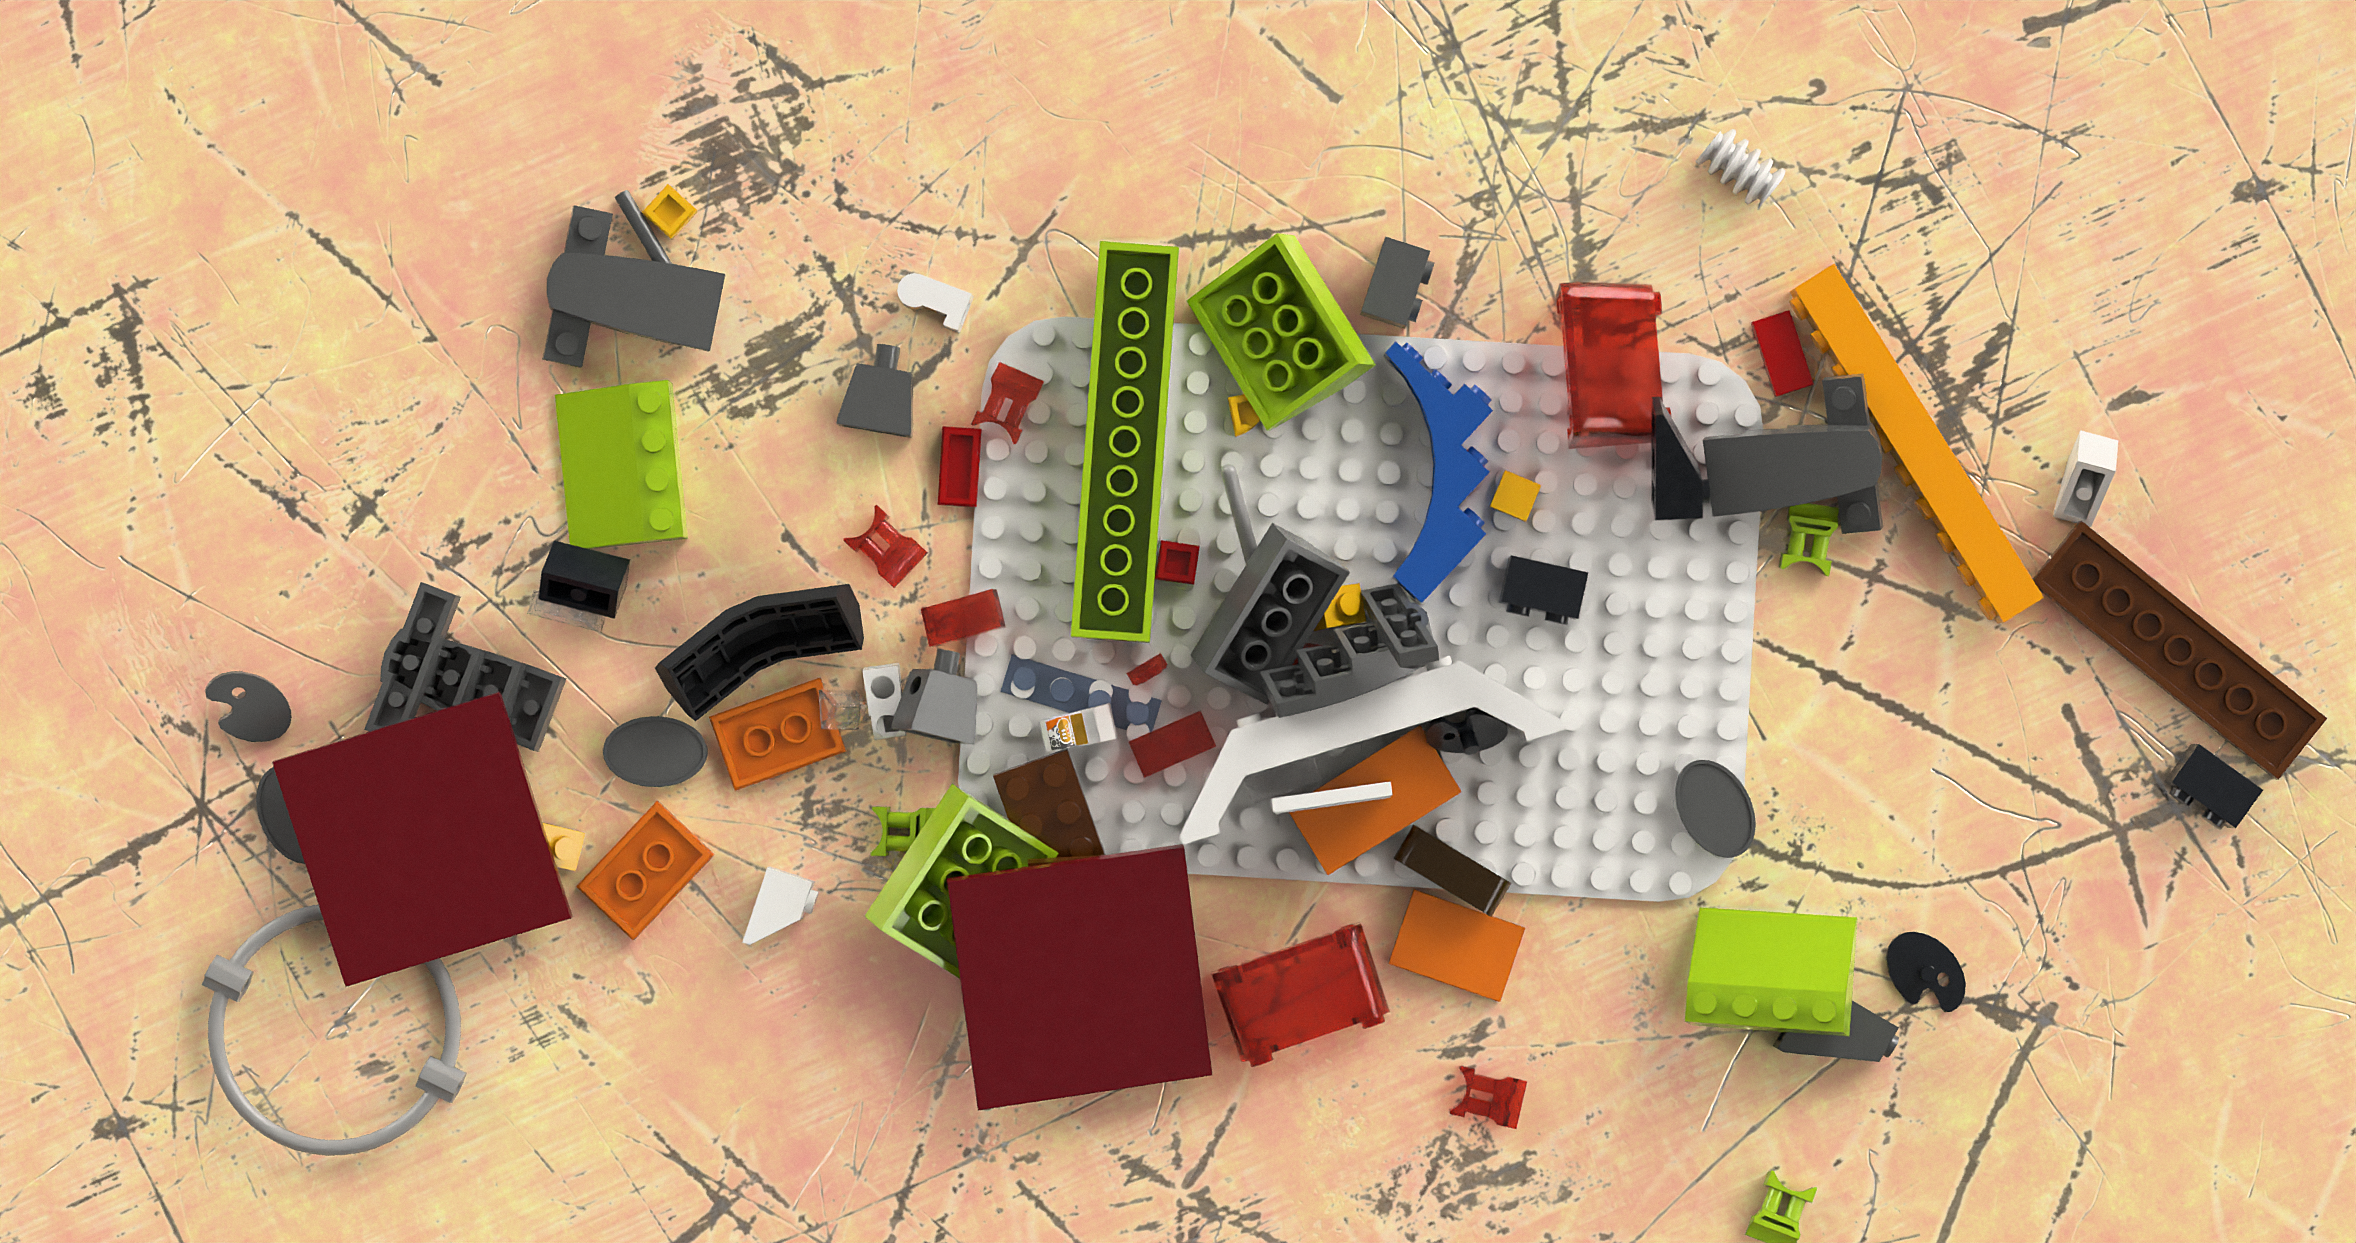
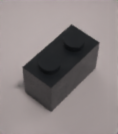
[538,540,630,619]
[1499,555,1589,625]
[2164,744,2263,830]

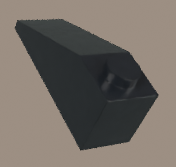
[1651,397,1710,521]

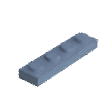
[1000,654,1162,738]

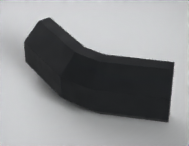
[655,584,864,722]

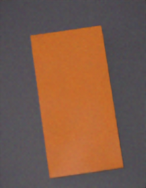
[1289,725,1462,875]

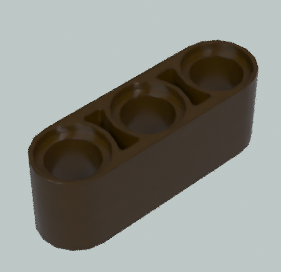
[1393,825,1511,917]

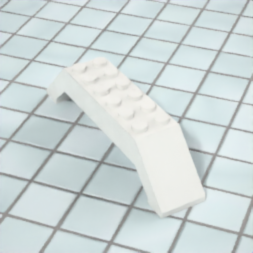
[1180,656,1565,845]

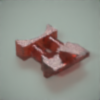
[971,361,1044,444]
[843,505,928,589]
[1448,1065,1527,1129]

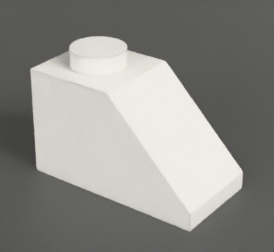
[2053,430,2118,527]
[742,866,819,945]

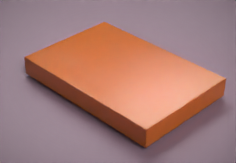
[709,678,847,791]
[576,801,715,940]
[1388,889,1525,1002]

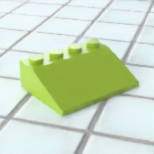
[1187,233,1376,431]
[555,380,688,549]
[865,784,1058,978]
[1685,907,1858,1036]

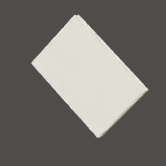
[1270,782,1393,814]

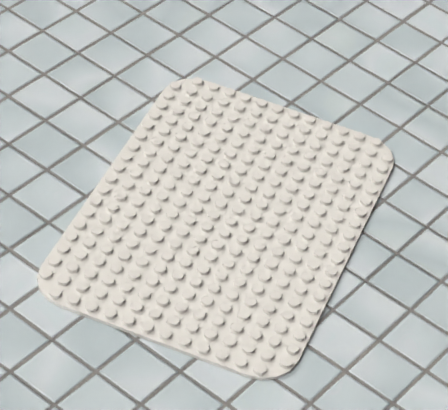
[958,317,1763,902]

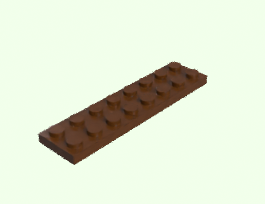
[2033,521,2327,780]

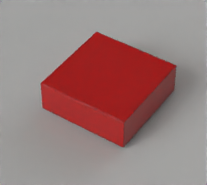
[1155,540,1200,585]

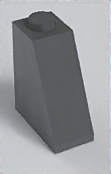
[1773,1001,1899,1062]

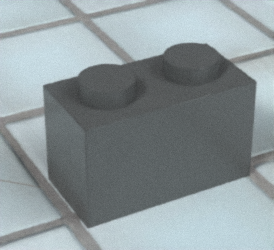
[1360,236,1434,329]

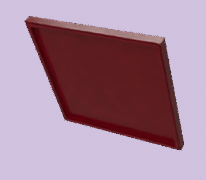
[272,692,573,987]
[946,844,1212,1111]

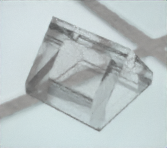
[819,689,868,730]

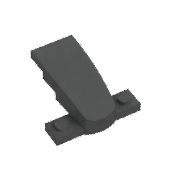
[542,205,725,368]
[1703,373,1883,534]
[364,582,567,752]
[1260,583,1439,718]

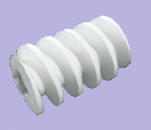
[1696,129,1786,210]

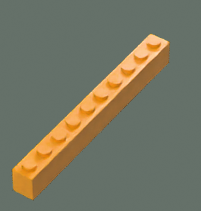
[1789,264,2044,624]

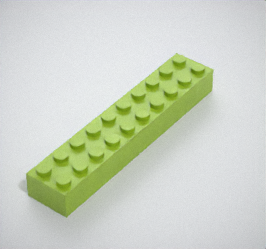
[1071,241,1179,643]

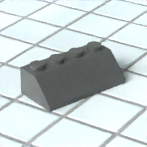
[1190,523,1350,705]

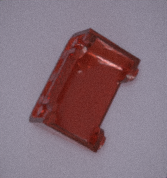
[1556,282,1671,449]
[1211,921,1390,1067]

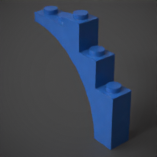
[1384,341,1493,604]

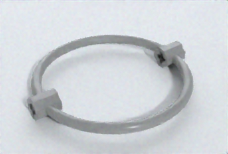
[202,904,467,1156]

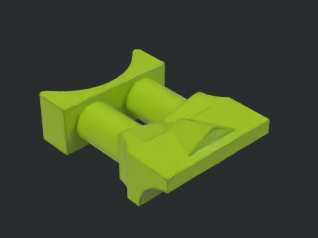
[1779,503,1839,576]
[870,806,935,856]
[1745,1170,1817,1243]

